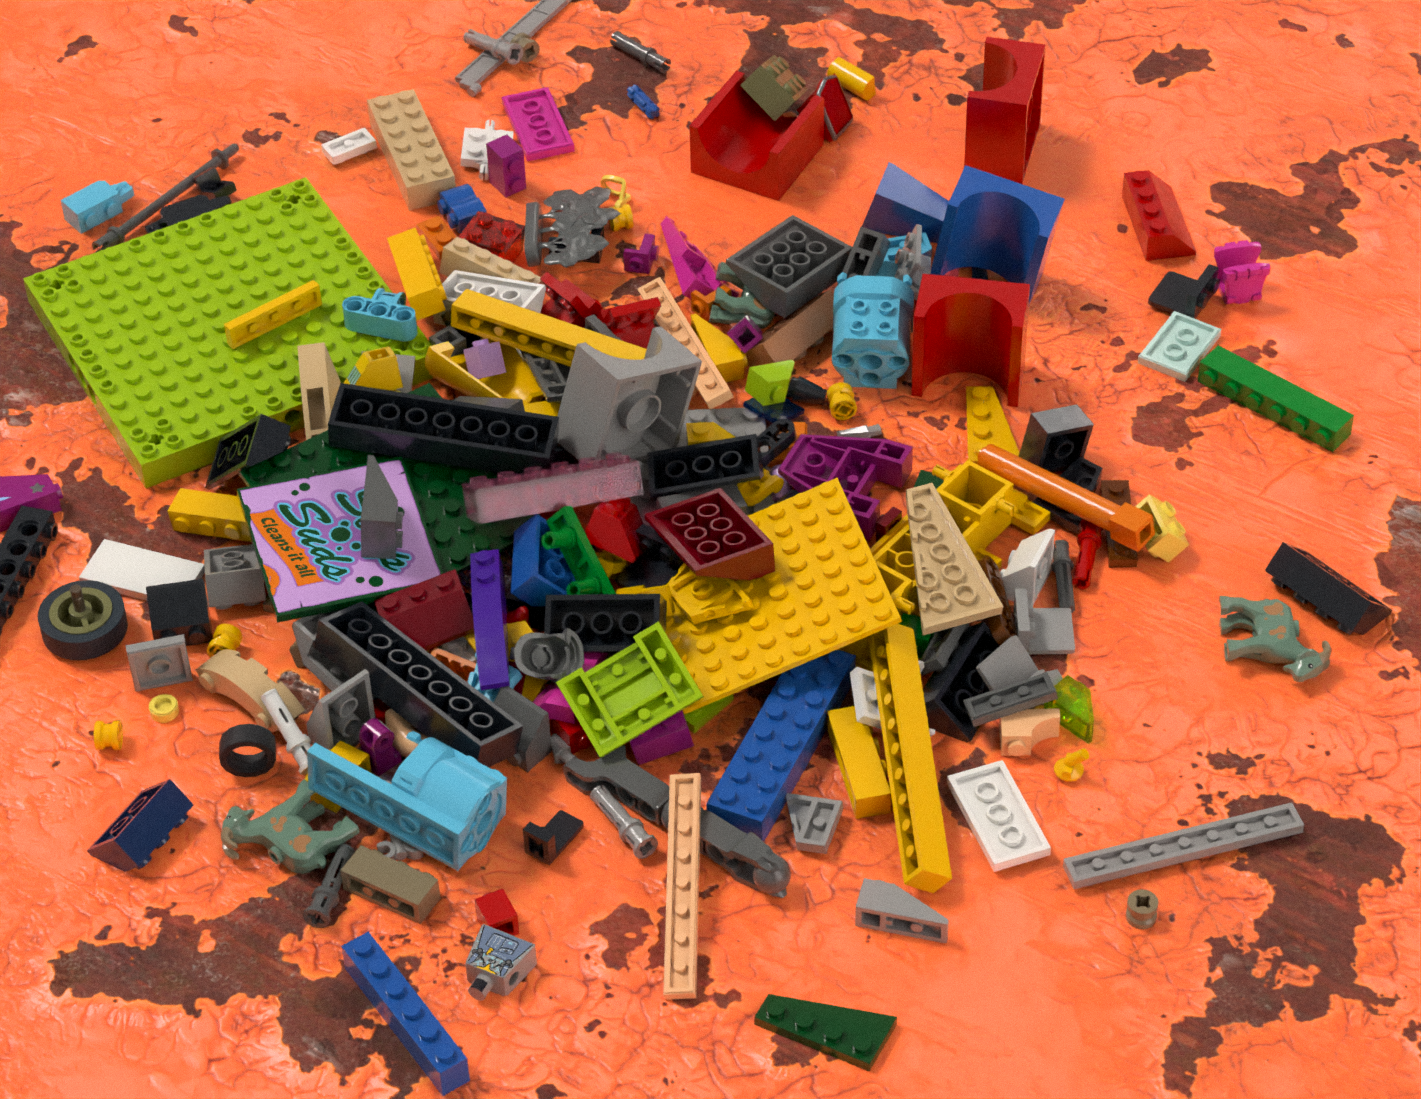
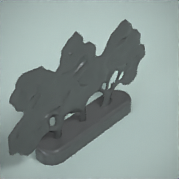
[524,186,622,268]

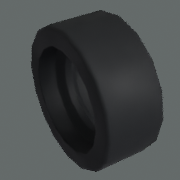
[219,724,276,777]

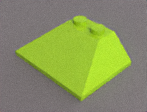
[556,622,703,758]

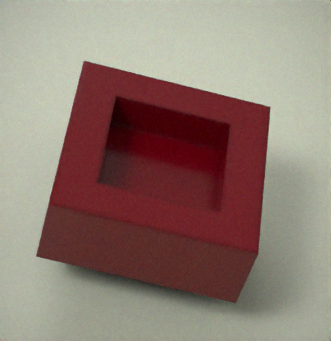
[875,507,902,542]

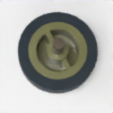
[38,580,128,660]

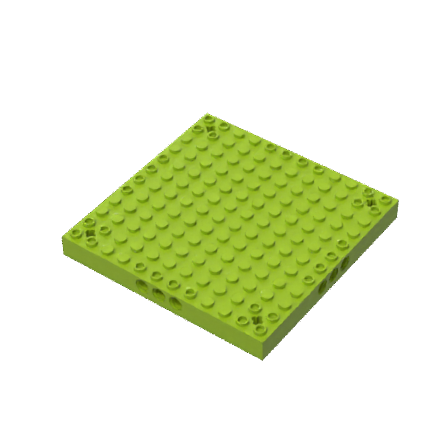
[23,177,433,488]

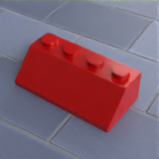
[1122,170,1196,261]

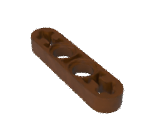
[977,555,1018,646]

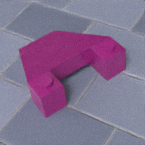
[778,434,913,542]

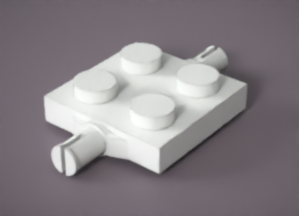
[460,119,514,180]

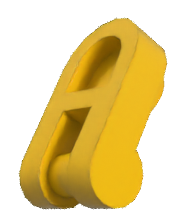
[737,468,784,506]

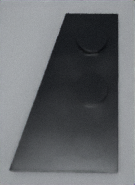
[1032,456,1103,534]

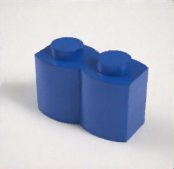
[437,184,488,234]

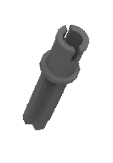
[1051,540,1075,613]

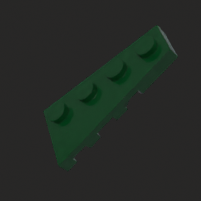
[754,994,897,1072]

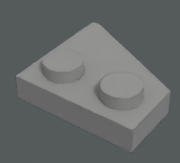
[786,793,844,854]

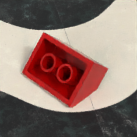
[585,493,644,563]

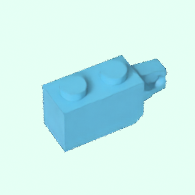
[60,181,135,234]

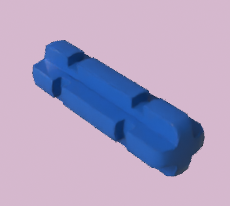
[627,84,660,119]

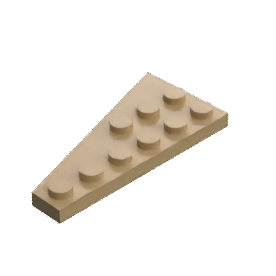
[905,483,1003,635]

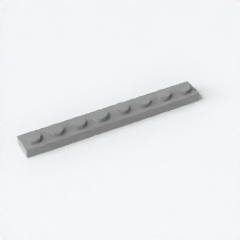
[1063,802,1304,889]

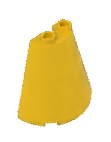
[425,337,544,404]

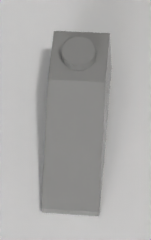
[855,878,949,944]

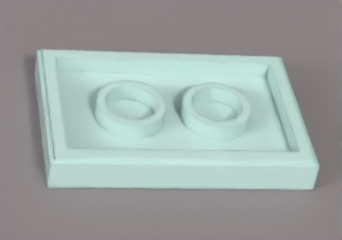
[1138,311,1222,382]

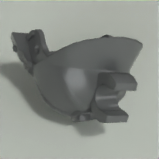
[509,628,584,686]

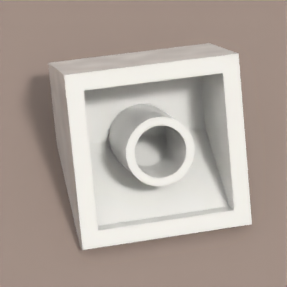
[1000,528,1055,605]

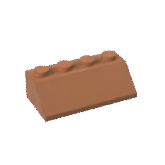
[741,290,834,367]

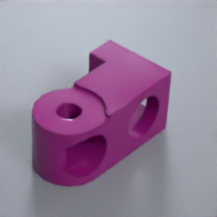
[727,315,763,354]
[359,718,402,776]

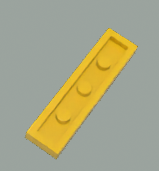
[224,280,322,349]

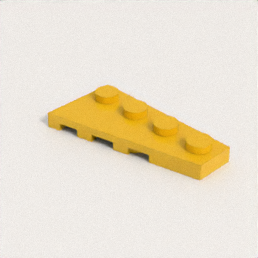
[966,386,1020,465]

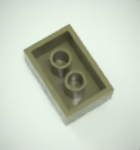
[740,55,808,121]

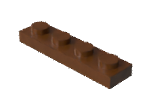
[1100,480,1138,568]

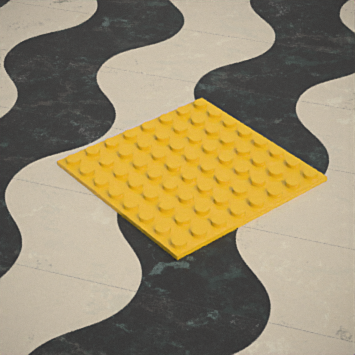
[665,478,902,715]

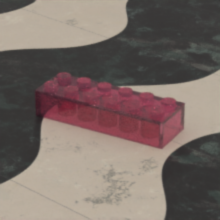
[462,452,644,524]

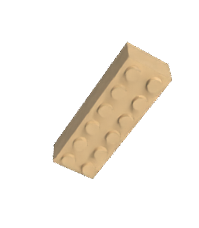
[367,89,456,211]

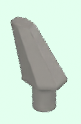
[837,424,882,438]
[551,733,578,764]

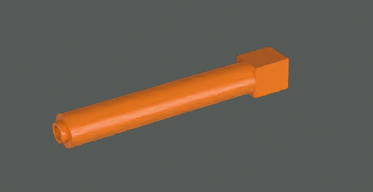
[978,444,1155,552]

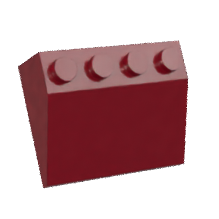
[644,488,775,581]

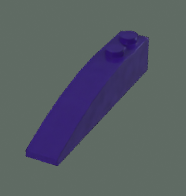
[470,549,510,691]

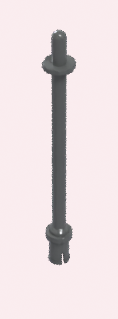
[92,143,239,252]

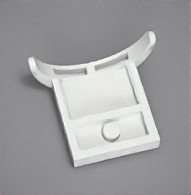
[850,660,936,737]

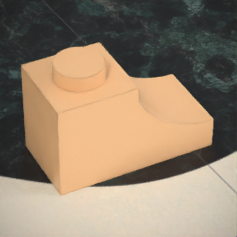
[999,708,1060,756]

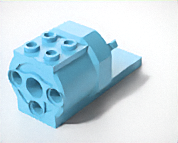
[831,261,914,389]
[307,731,507,871]

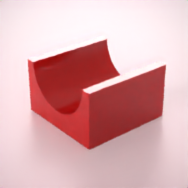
[964,37,1046,184]
[689,71,824,201]
[912,274,1030,407]

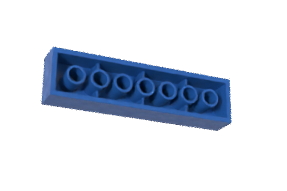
[706,650,856,842]

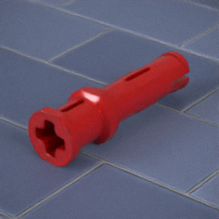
[1072,519,1104,589]

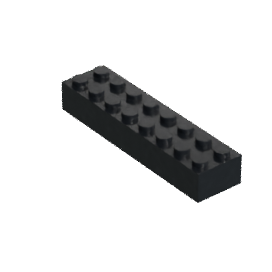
[328,383,559,480]
[314,602,523,768]

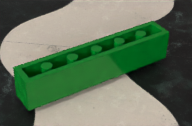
[1198,345,1354,452]

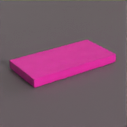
[501,87,575,162]

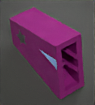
[0,474,63,532]

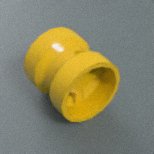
[827,382,857,420]
[206,624,243,658]

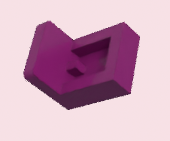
[623,234,659,274]

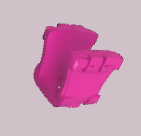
[1214,240,1270,304]

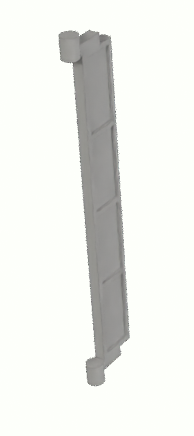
[455,0,572,97]

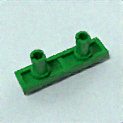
[541,506,616,595]

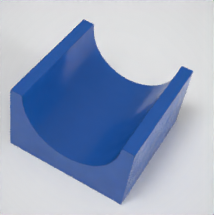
[931,165,1065,305]

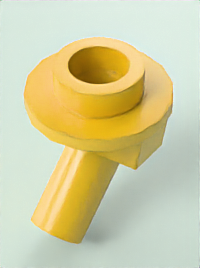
[1054,748,1089,782]

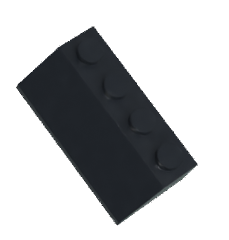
[205,414,291,490]
[647,434,764,498]
[1265,542,1392,635]
[544,594,667,653]
[923,622,1000,743]

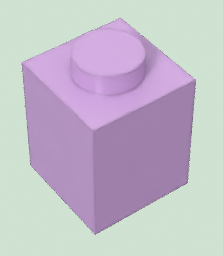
[463,339,506,379]

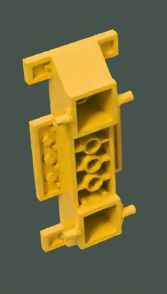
[837,460,1051,672]

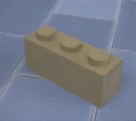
[340,845,441,924]

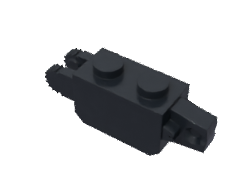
[145,195,231,234]

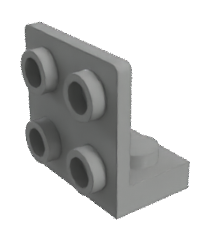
[895,224,931,300]
[1013,589,1075,654]
[976,635,1063,709]

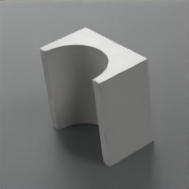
[557,327,702,473]

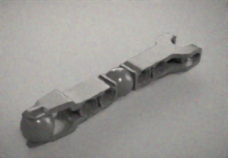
[563,745,792,898]

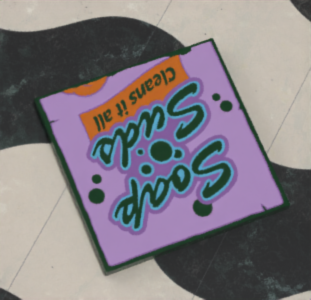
[237,456,444,623]

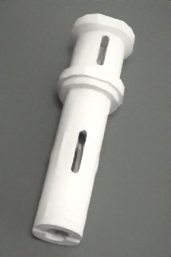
[261,688,311,775]

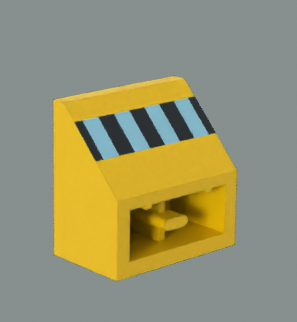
[344,346,403,391]

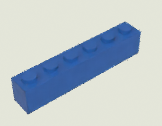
[341,931,470,1096]

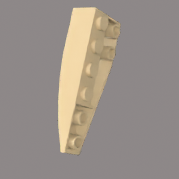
[297,342,341,440]

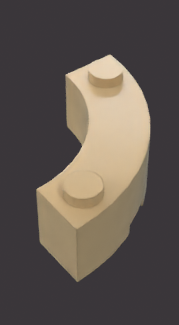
[195,649,305,733]

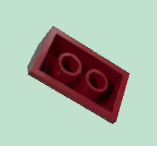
[374,569,474,651]

